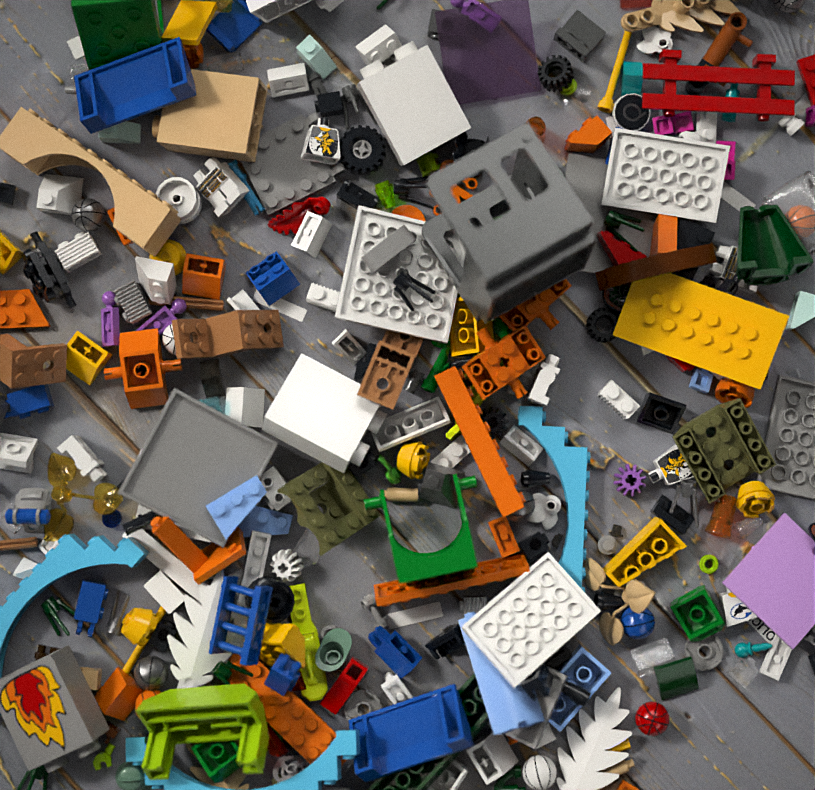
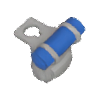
[5,488,52,533]

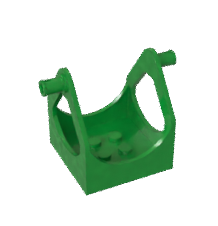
[71,0,165,70]
[364,474,478,584]

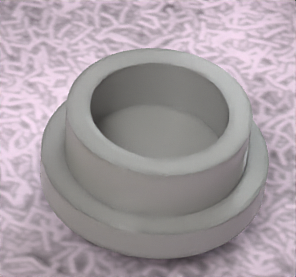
[598,535,617,555]

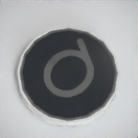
[612,93,650,131]

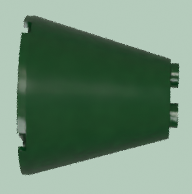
[736,204,813,286]

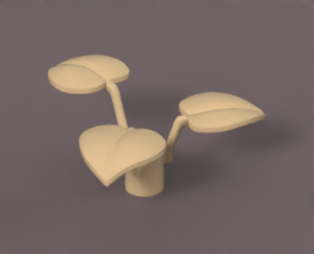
[583,557,655,646]

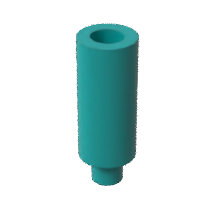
[721,83,740,122]

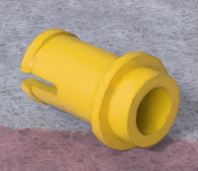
[607,738,631,752]

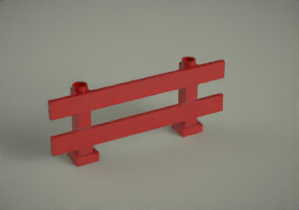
[642,49,795,122]

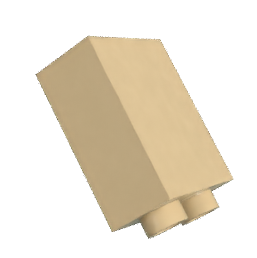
[152,69,268,163]

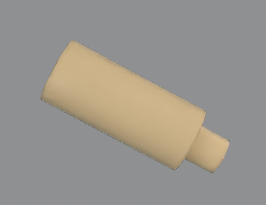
[384,487,418,502]
[597,759,635,776]

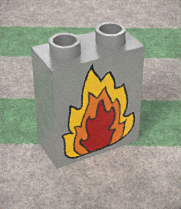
[0,645,110,773]

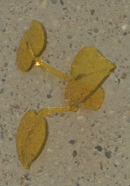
[44,453,123,542]

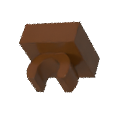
[104,719,121,744]

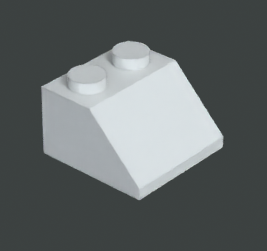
[135,256,177,305]

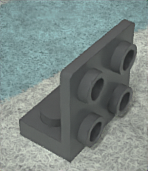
[553,10,606,63]

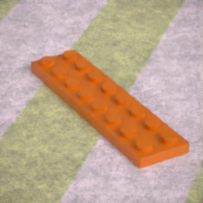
[374,552,530,607]
[225,653,348,767]

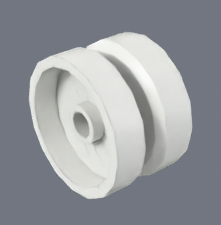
[155,177,202,224]

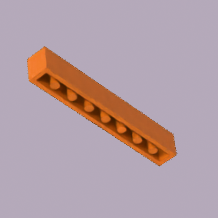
[434,366,526,517]

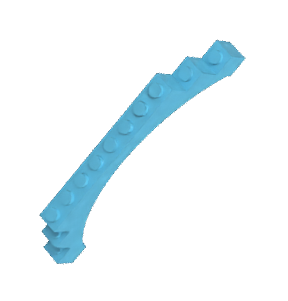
[517,406,591,592]
[0,533,149,716]
[126,730,360,790]

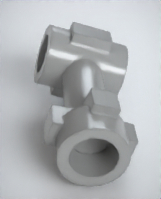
[360,593,389,628]

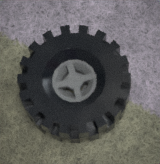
[340,125,386,176]

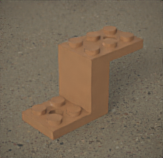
[172,310,284,359]
[357,330,424,410]
[0,334,67,389]

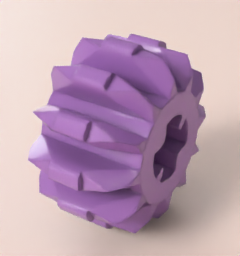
[613,464,647,497]

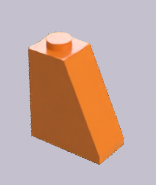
[649,214,678,257]

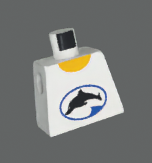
[719,588,757,627]

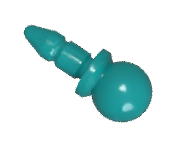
[735,642,772,658]

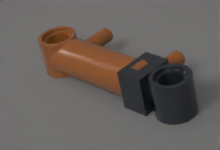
[685,12,753,96]

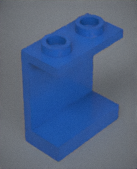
[206,0,263,55]

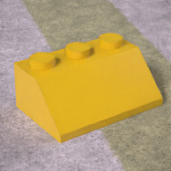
[449,297,494,357]
[243,623,306,668]

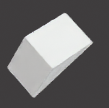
[332,329,367,366]

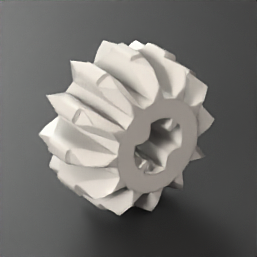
[270,549,304,582]

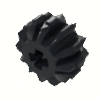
[480,406,509,439]

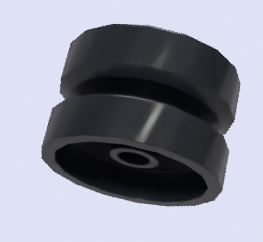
[245,576,295,624]

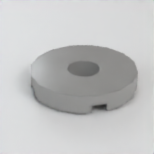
[684,635,724,671]
[344,689,383,720]

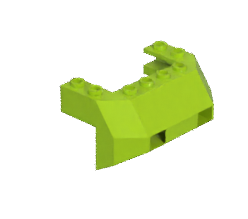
[135,683,269,780]

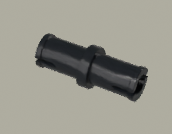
[122,511,163,536]

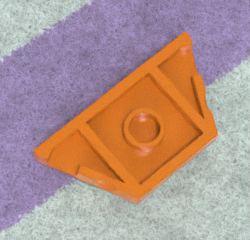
[0,289,50,329]

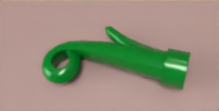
[421,338,451,394]

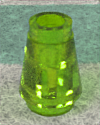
[374,180,396,209]

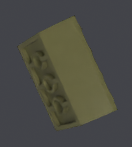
[672,398,776,504]

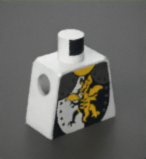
[301,118,341,165]
[648,444,694,485]

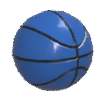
[620,607,655,639]

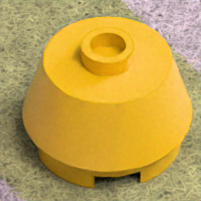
[149,240,186,276]
[396,442,430,479]
[736,481,775,518]
[121,607,158,646]

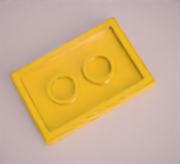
[161,0,218,46]

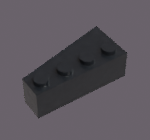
[672,217,715,281]

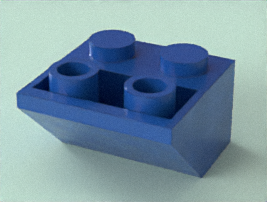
[246,251,300,306]

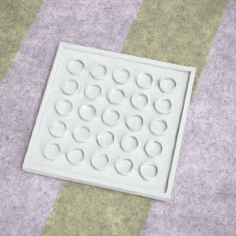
[334,205,466,344]

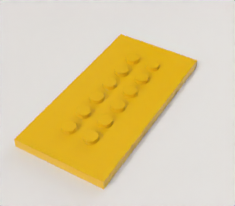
[613,273,789,390]

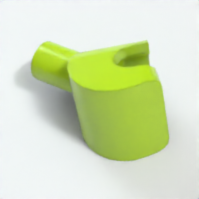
[93,743,116,771]

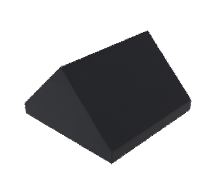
[637,392,687,434]

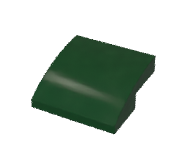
[654,656,699,700]

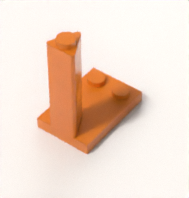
[150,516,246,585]

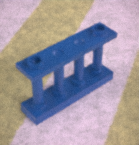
[209,576,273,666]

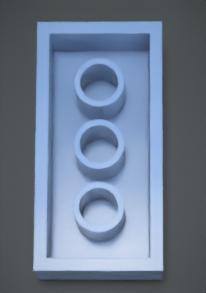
[549,644,611,732]

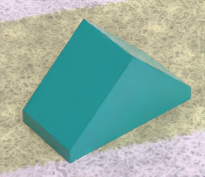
[621,61,643,96]

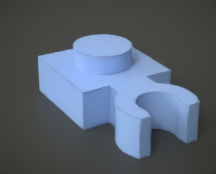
[688,367,714,394]

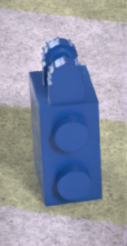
[4,384,54,419]
[74,579,109,637]
[368,626,422,679]
[264,653,301,696]

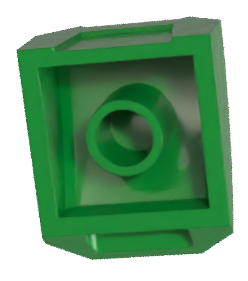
[670,585,725,641]
[191,740,244,783]

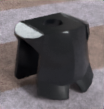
[452,132,490,178]

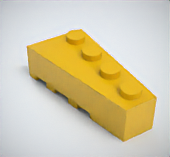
[603,517,687,587]

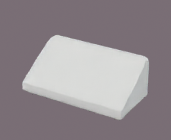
[500,425,544,466]

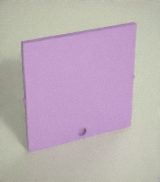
[722,513,815,649]

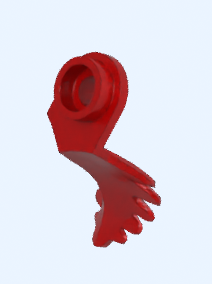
[267,196,331,235]

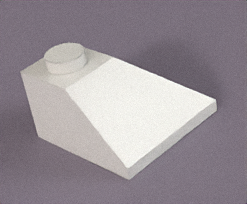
[37,174,84,215]

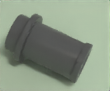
[307,72,328,97]
[403,369,425,394]

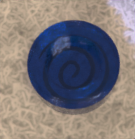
[102,509,122,528]

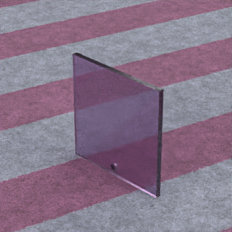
[435,0,541,105]

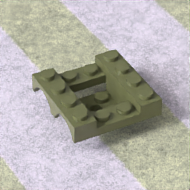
[277,462,381,556]

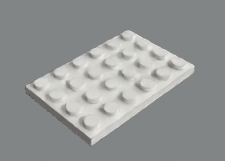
[601,128,730,223]
[461,552,601,688]

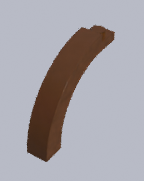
[595,243,717,291]

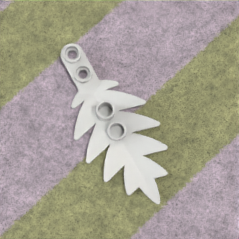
[167,569,238,689]
[556,687,632,790]

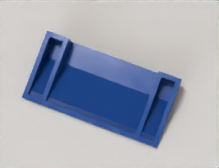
[74,37,197,134]
[348,684,473,782]

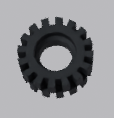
[537,55,574,92]
[586,307,619,343]

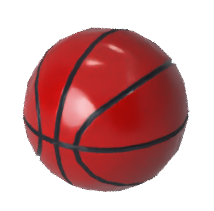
[635,701,670,736]

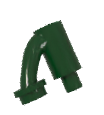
[494,764,526,790]

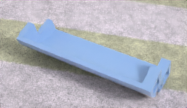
[458,612,545,735]

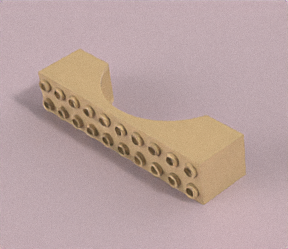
[0,107,182,257]

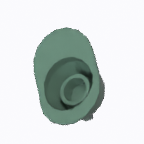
[315,628,352,672]
[115,762,154,790]

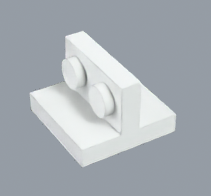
[0,433,38,473]

